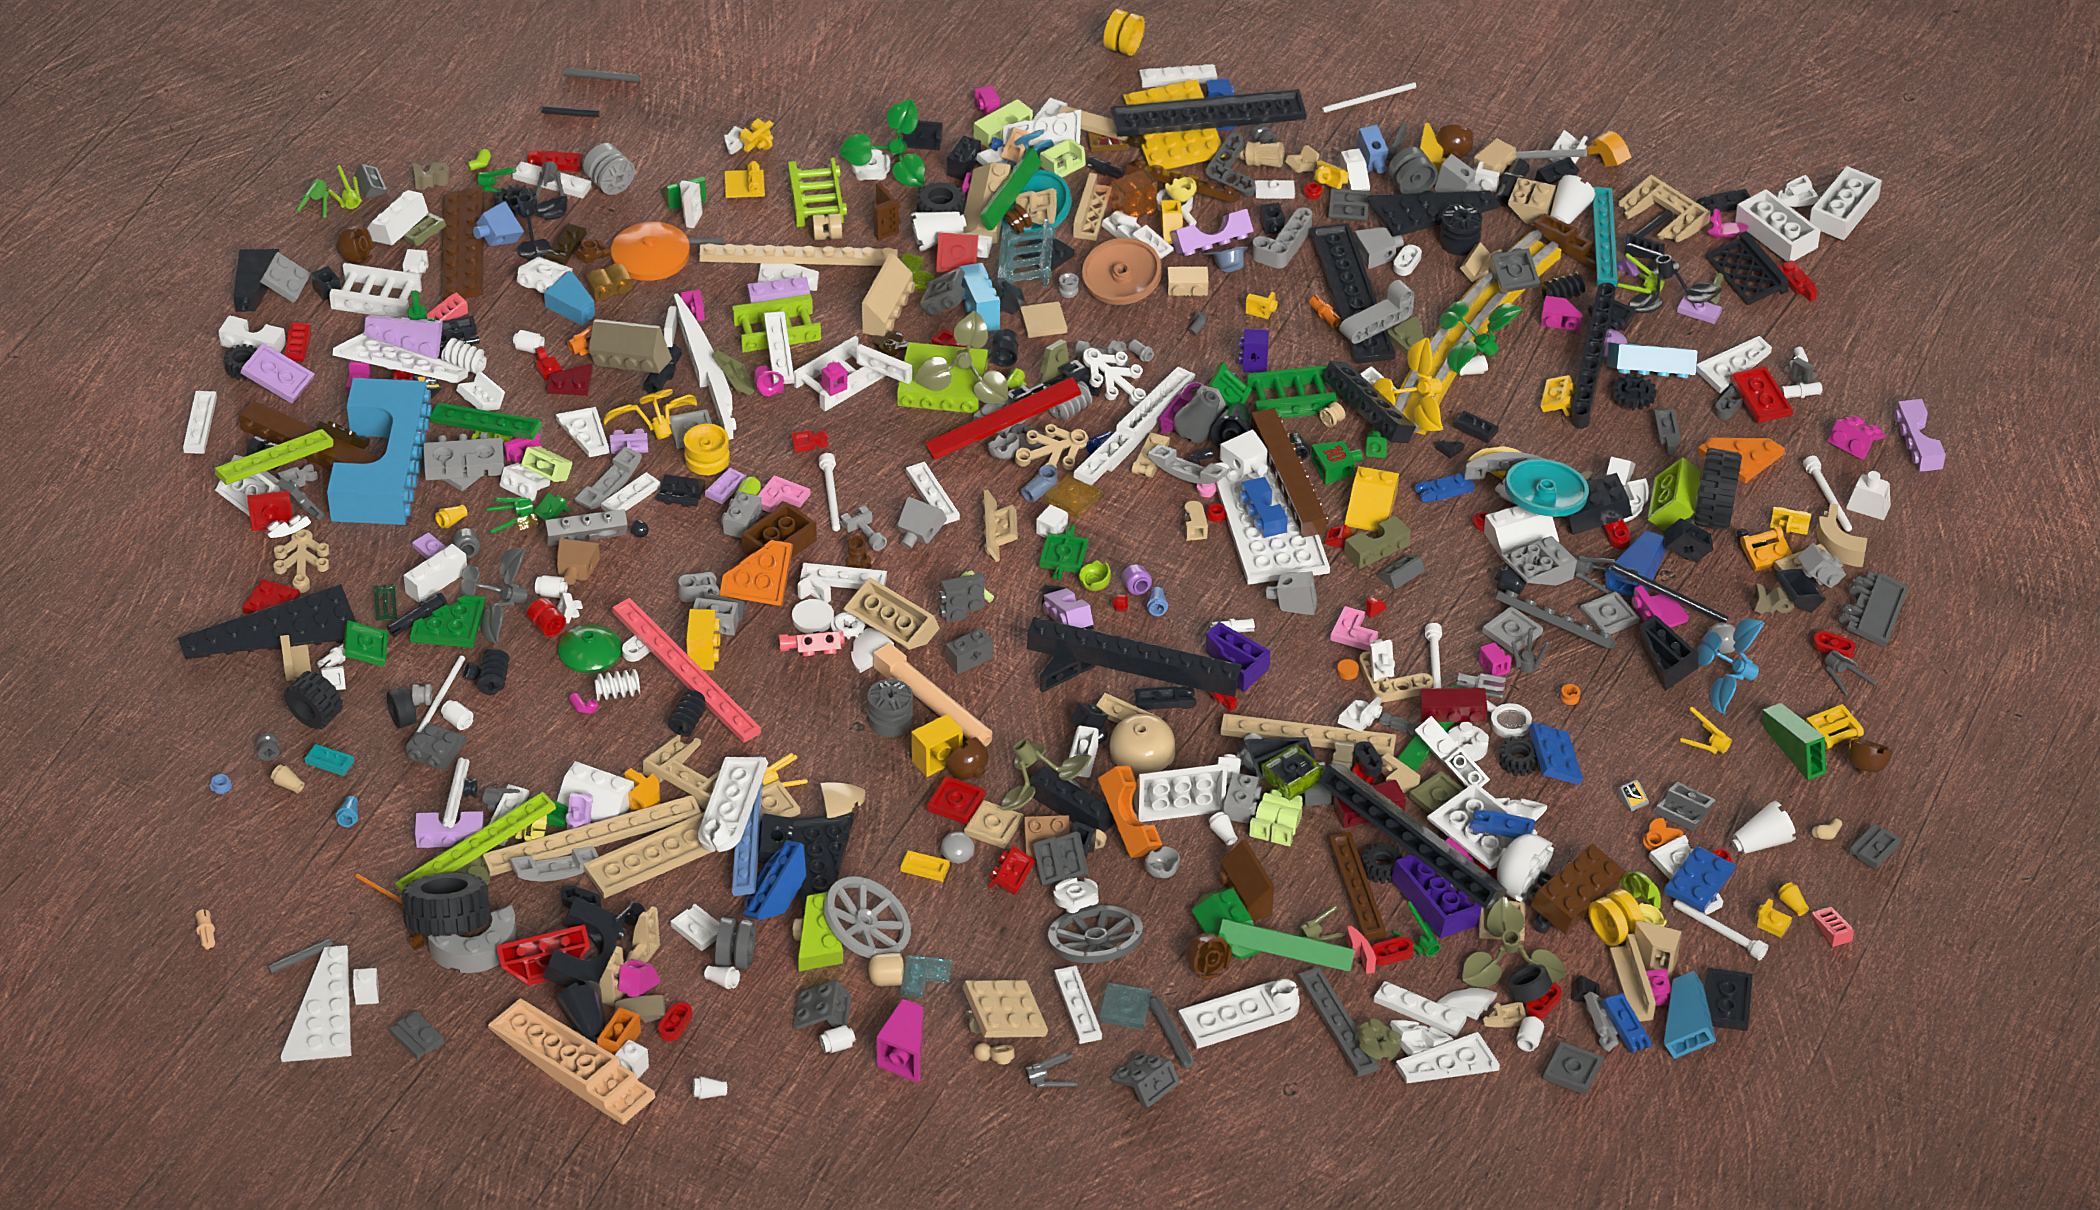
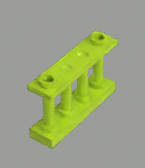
[788,158,847,227]
[732,294,821,352]

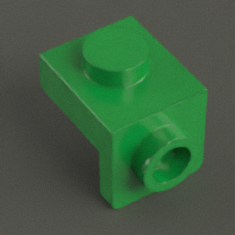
[1366,429,1388,458]
[533,493,570,521]

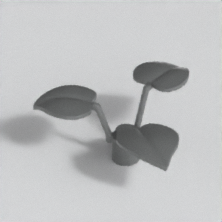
[459,549,527,644]

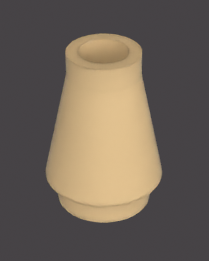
[271,764,305,794]

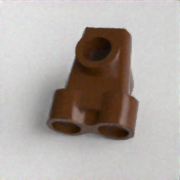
[576,239,611,264]
[846,535,872,569]

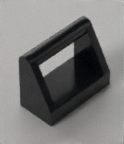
[1774,568,1826,613]

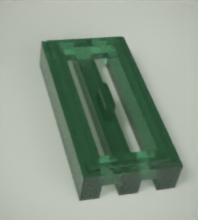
[374,584,398,621]

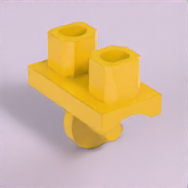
[739,118,774,153]
[1314,161,1349,189]
[1770,507,1811,535]

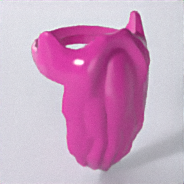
[1708,209,1749,239]
[754,365,784,397]

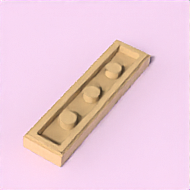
[1058,106,1128,142]

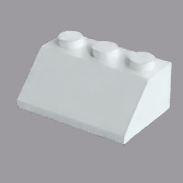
[367,190,429,245]
[215,455,282,516]
[1484,506,1559,560]
[557,761,634,822]

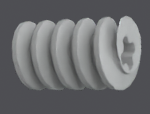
[1049,381,1093,421]

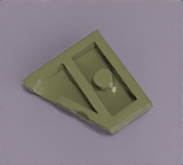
[403,213,446,246]
[1388,316,1424,355]
[1037,339,1069,385]
[712,350,755,396]

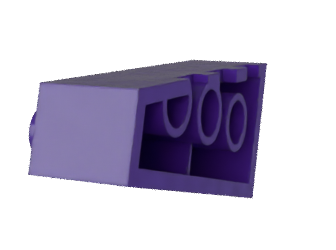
[1391,855,1482,938]

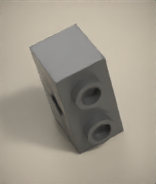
[946,628,993,675]

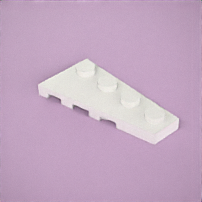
[1649,835,1723,915]
[1396,1032,1500,1083]

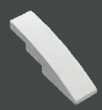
[1101,215,1174,259]

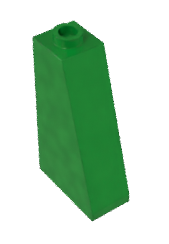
[1763,703,1826,780]

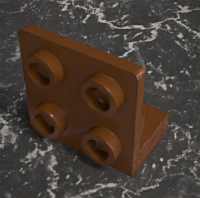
[874,182,900,241]

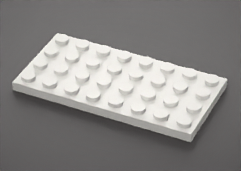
[1215,462,1330,584]

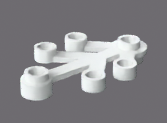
[1083,348,1146,407]

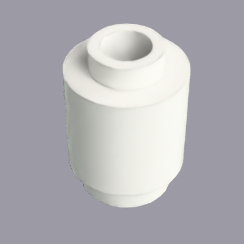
[513,330,545,353]
[535,575,568,598]
[441,700,473,730]
[1517,1017,1544,1051]
[819,1025,855,1053]

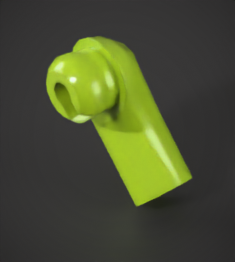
[467,149,491,171]

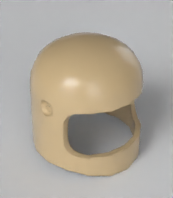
[868,953,904,986]

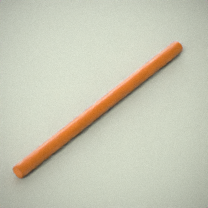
[355,874,402,904]

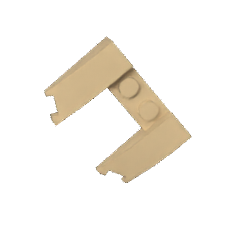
[1619,175,1710,242]
[643,735,720,810]
[599,906,660,1007]

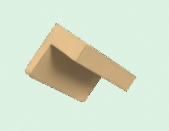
[1460,242,1503,282]
[280,635,311,681]

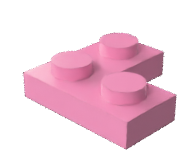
[758,475,810,513]
[1330,606,1378,651]

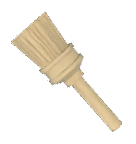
[1225,142,1284,167]

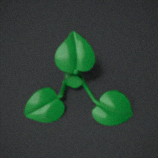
[840,99,925,187]
[1439,301,1523,374]

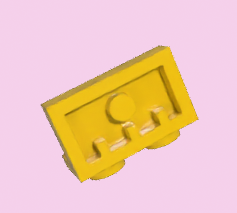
[1540,375,1577,417]

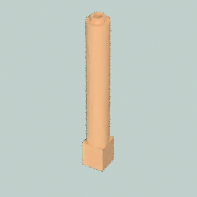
[873,642,992,747]

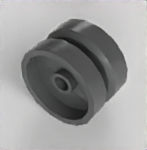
[1388,147,1438,194]
[715,917,756,970]

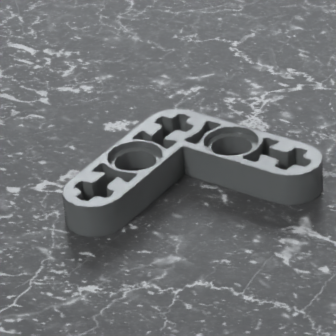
[1206,133,1256,197]

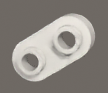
[1393,245,1422,276]
[622,636,651,662]

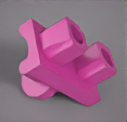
[504,433,542,463]

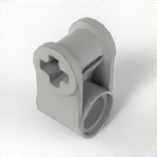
[678,572,720,602]

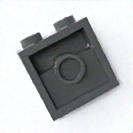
[1489,248,1540,293]
[920,267,965,316]
[939,573,985,623]
[406,723,467,771]

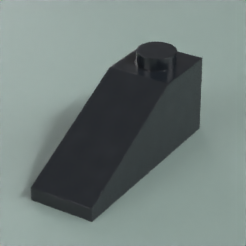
[1040,656,1095,693]

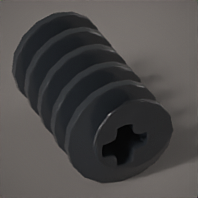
[1541,271,1586,301]
[477,649,510,696]
[667,690,706,737]

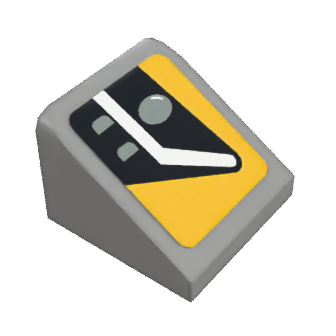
[1618,780,1649,812]

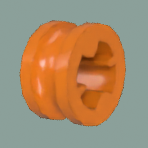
[1560,684,1581,705]

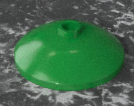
[558,624,622,673]

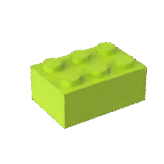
[1648,457,1701,531]

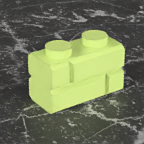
[522,446,572,482]

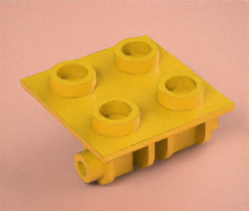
[725,161,765,198]

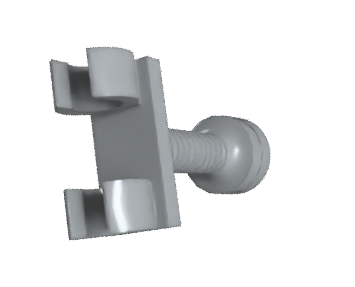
[1076,340,1129,368]
[839,505,887,551]

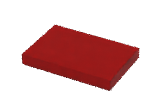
[1729,366,1794,424]

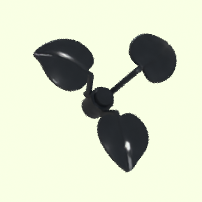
[514,194,568,259]
[1630,254,1722,313]

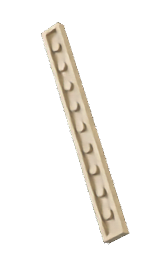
[700,243,898,266]
[483,795,701,876]

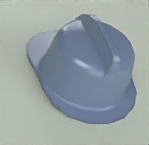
[1202,247,1248,272]

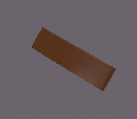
[1534,213,1596,270]

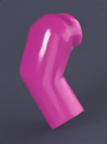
[569,693,598,714]

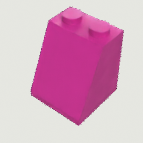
[877,999,924,1083]

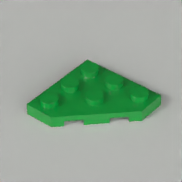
[410,595,486,648]

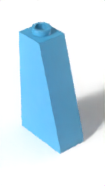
[1664,971,1716,1059]

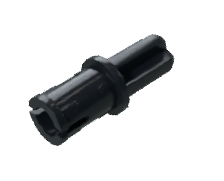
[1087,156,1125,180]

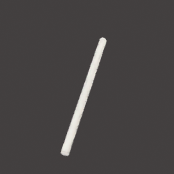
[1322,82,1416,113]
[417,656,465,733]

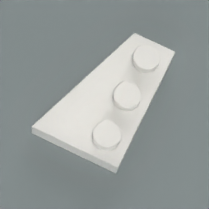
[758,263,819,291]
[556,407,609,457]

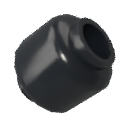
[1495,565,1527,595]

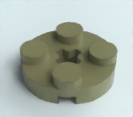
[1355,1019,1402,1061]

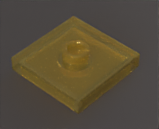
[1044,472,1103,518]

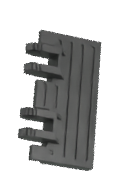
[1839,571,1909,648]

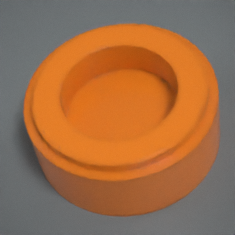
[1337,659,1359,680]

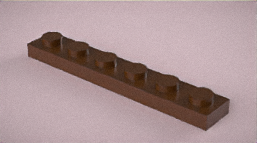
[1126,160,1241,203]
[1329,832,1386,940]

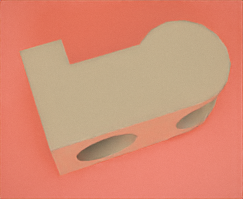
[1184,501,1208,541]

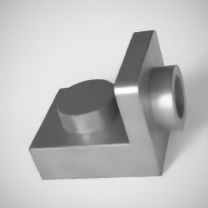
[1790,357,1818,384]

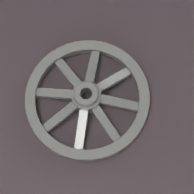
[824,877,911,959]

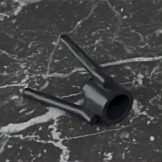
[614,902,645,925]

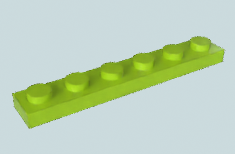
[215,429,333,485]

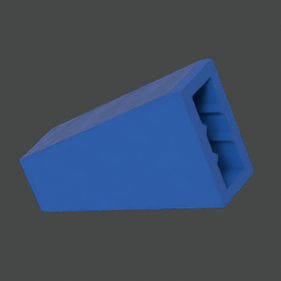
[1605,531,1665,597]

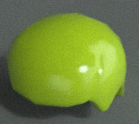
[1079,560,1111,591]

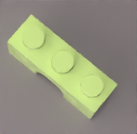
[974,99,1033,149]

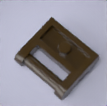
[316,421,370,449]

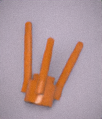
[567,325,593,356]

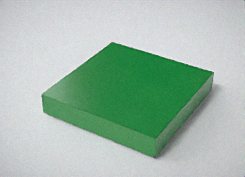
[343,620,388,667]

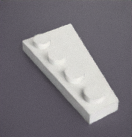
[1003,109,1081,147]
[1696,336,1772,393]

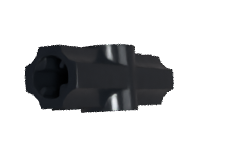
[1497,158,1530,207]
[644,343,682,394]

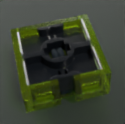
[1261,744,1324,801]

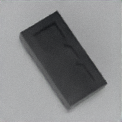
[1453,411,1499,443]

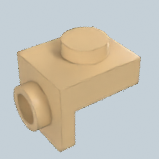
[1285,145,1320,173]

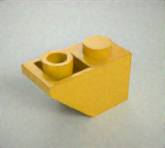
[1160,200,1183,244]

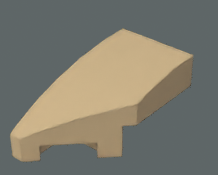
[1483,1002,1526,1027]

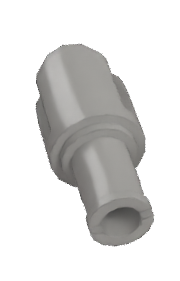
[1457,673,1506,698]

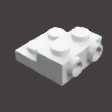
[517,257,572,293]

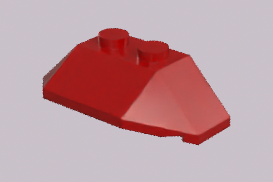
[496,925,590,986]

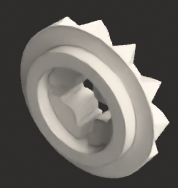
[831,612,865,640]

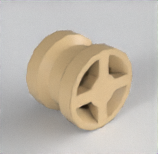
[1320,402,1345,427]

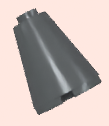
[1173,390,1220,443]

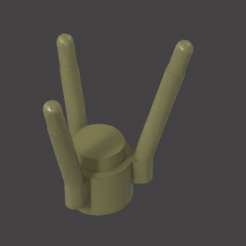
[1298,905,1347,941]

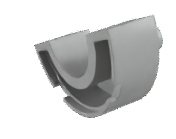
[428,905,517,973]

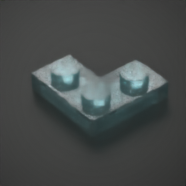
[901,955,953,998]

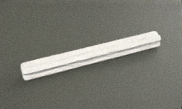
[442,757,470,828]

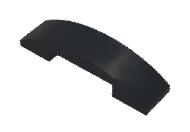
[1008,360,1086,403]

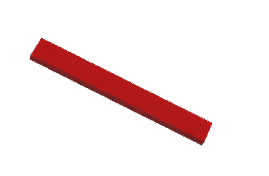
[925,377,1082,460]

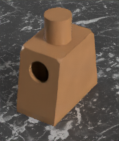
[557,538,600,585]

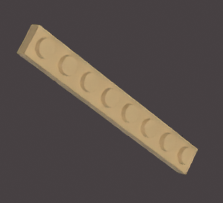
[1221,714,1396,756]

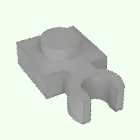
[278,464,318,487]

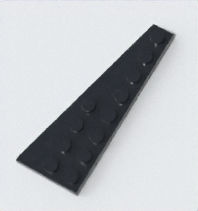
[178,584,357,659]

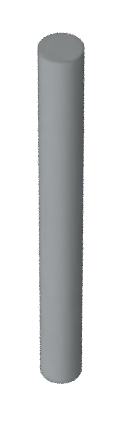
[1516,149,1587,160]

